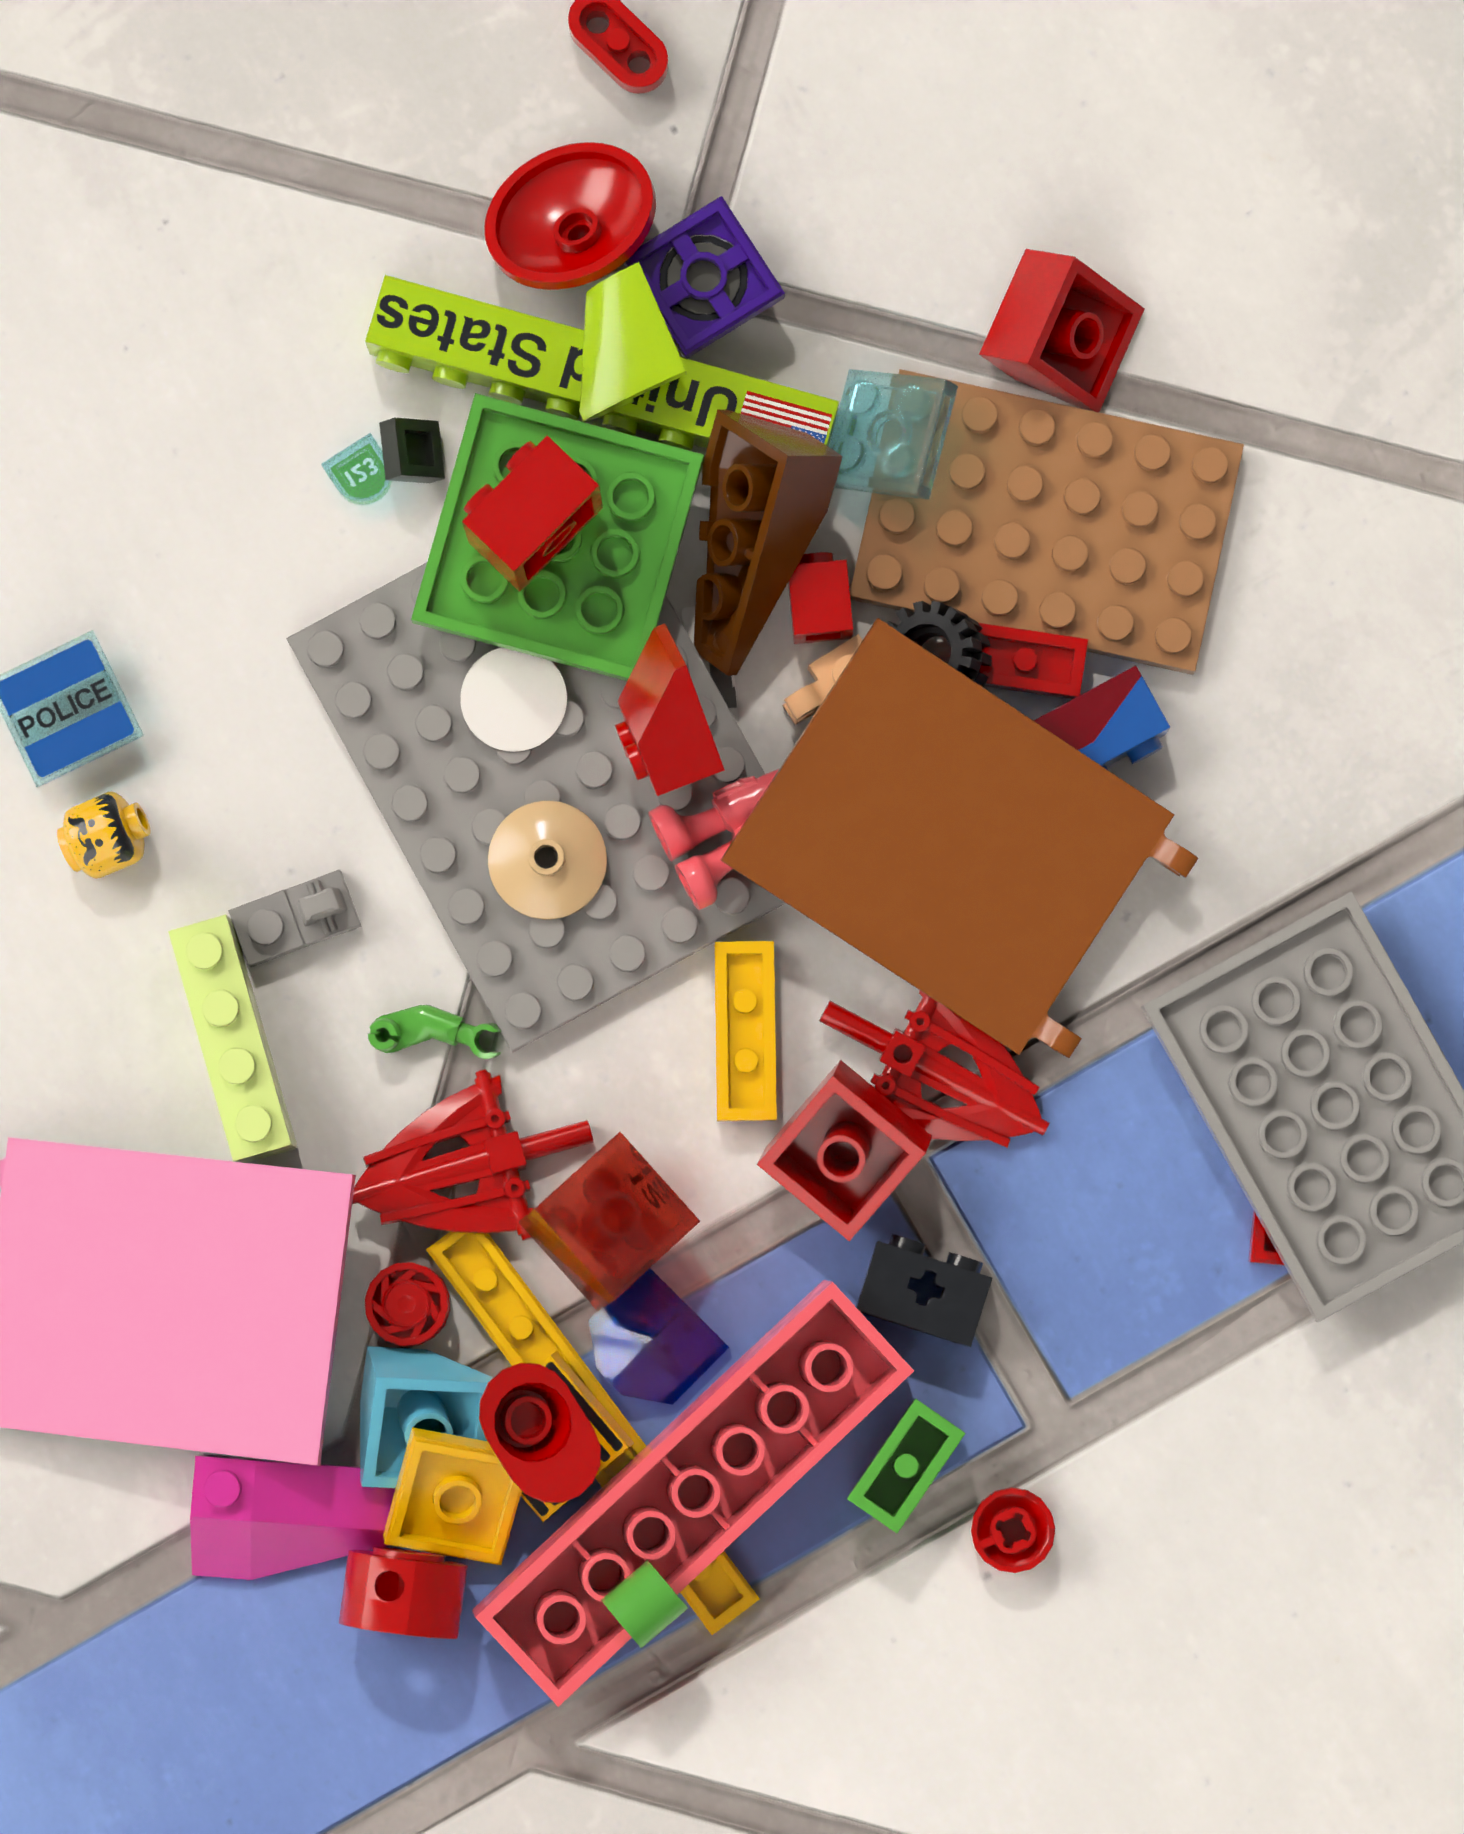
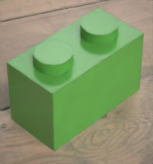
[846,1398,966,1534]

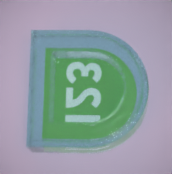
[321,433,392,505]

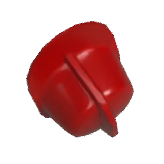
[479,1363,601,1503]

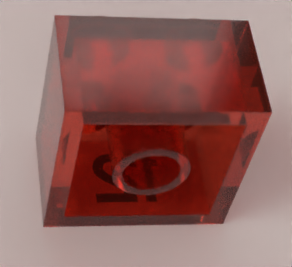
[518,1132,700,1311]

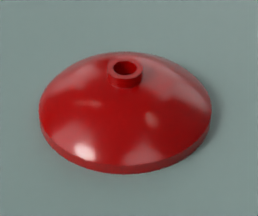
[484,142,656,290]

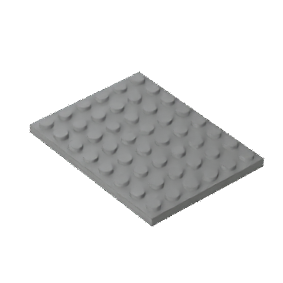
[286,562,786,1053]

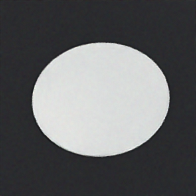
[460,647,567,752]

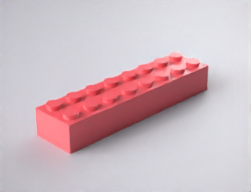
[472,1280,914,1707]

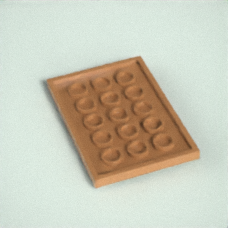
[850,369,1244,675]

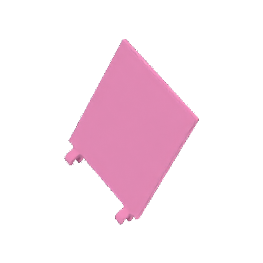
[0,1137,356,1466]

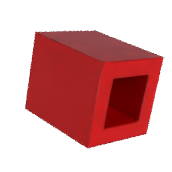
[788,552,853,644]

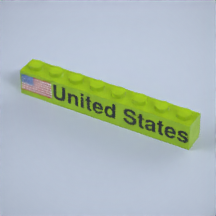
[365,275,839,451]

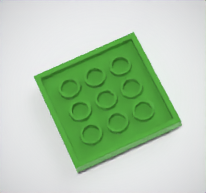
[411,393,704,681]

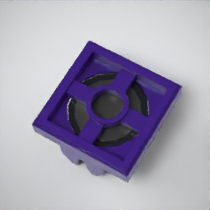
[623,196,785,359]

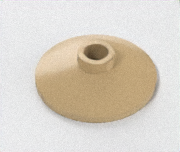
[488,801,607,920]

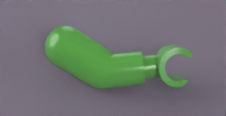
[367,1005,501,1059]

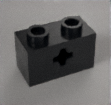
[856,1234,992,1347]

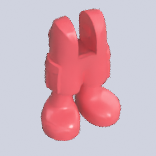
[648,769,779,910]

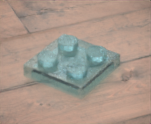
[829,369,958,500]

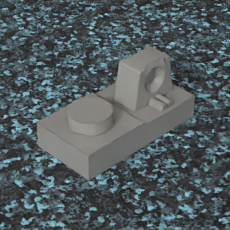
[228,869,361,967]

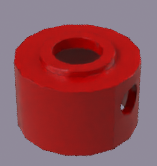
[339,1547,468,1639]

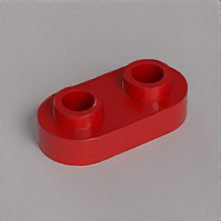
[568,0,668,94]

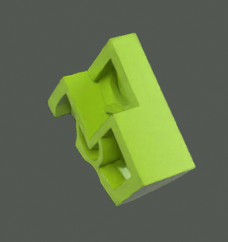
[579,262,687,423]

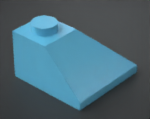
[360,1346,493,1488]

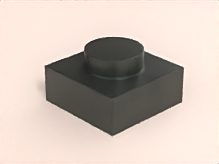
[379,417,445,483]

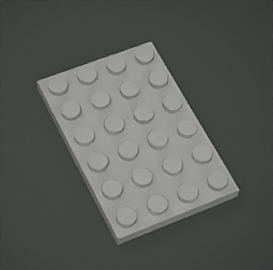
[1141,891,1464,1322]

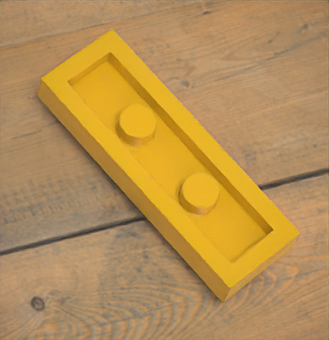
[715,941,777,1122]

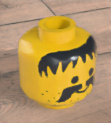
[57,791,151,879]

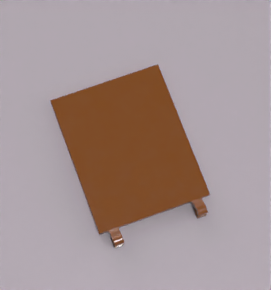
[720,618,1198,1058]

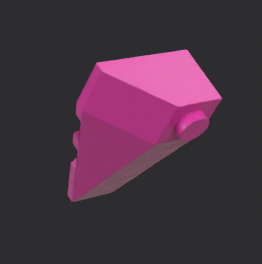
[190,1455,395,1580]

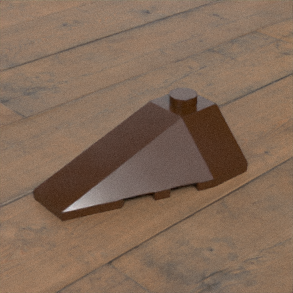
[693,409,843,676]

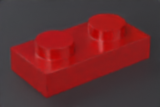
[976,623,1088,699]

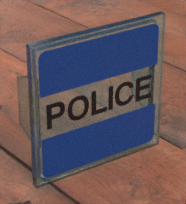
[0,630,144,788]

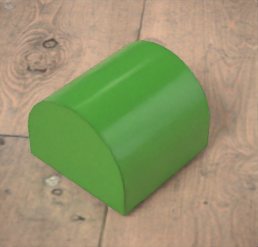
[601,1560,688,1649]

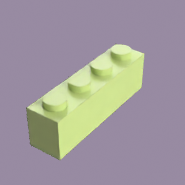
[168,914,298,1163]

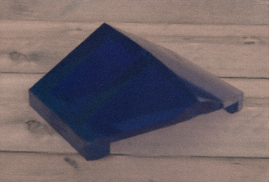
[588,1263,729,1405]

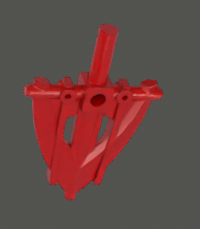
[819,991,1050,1148]
[352,1069,594,1241]

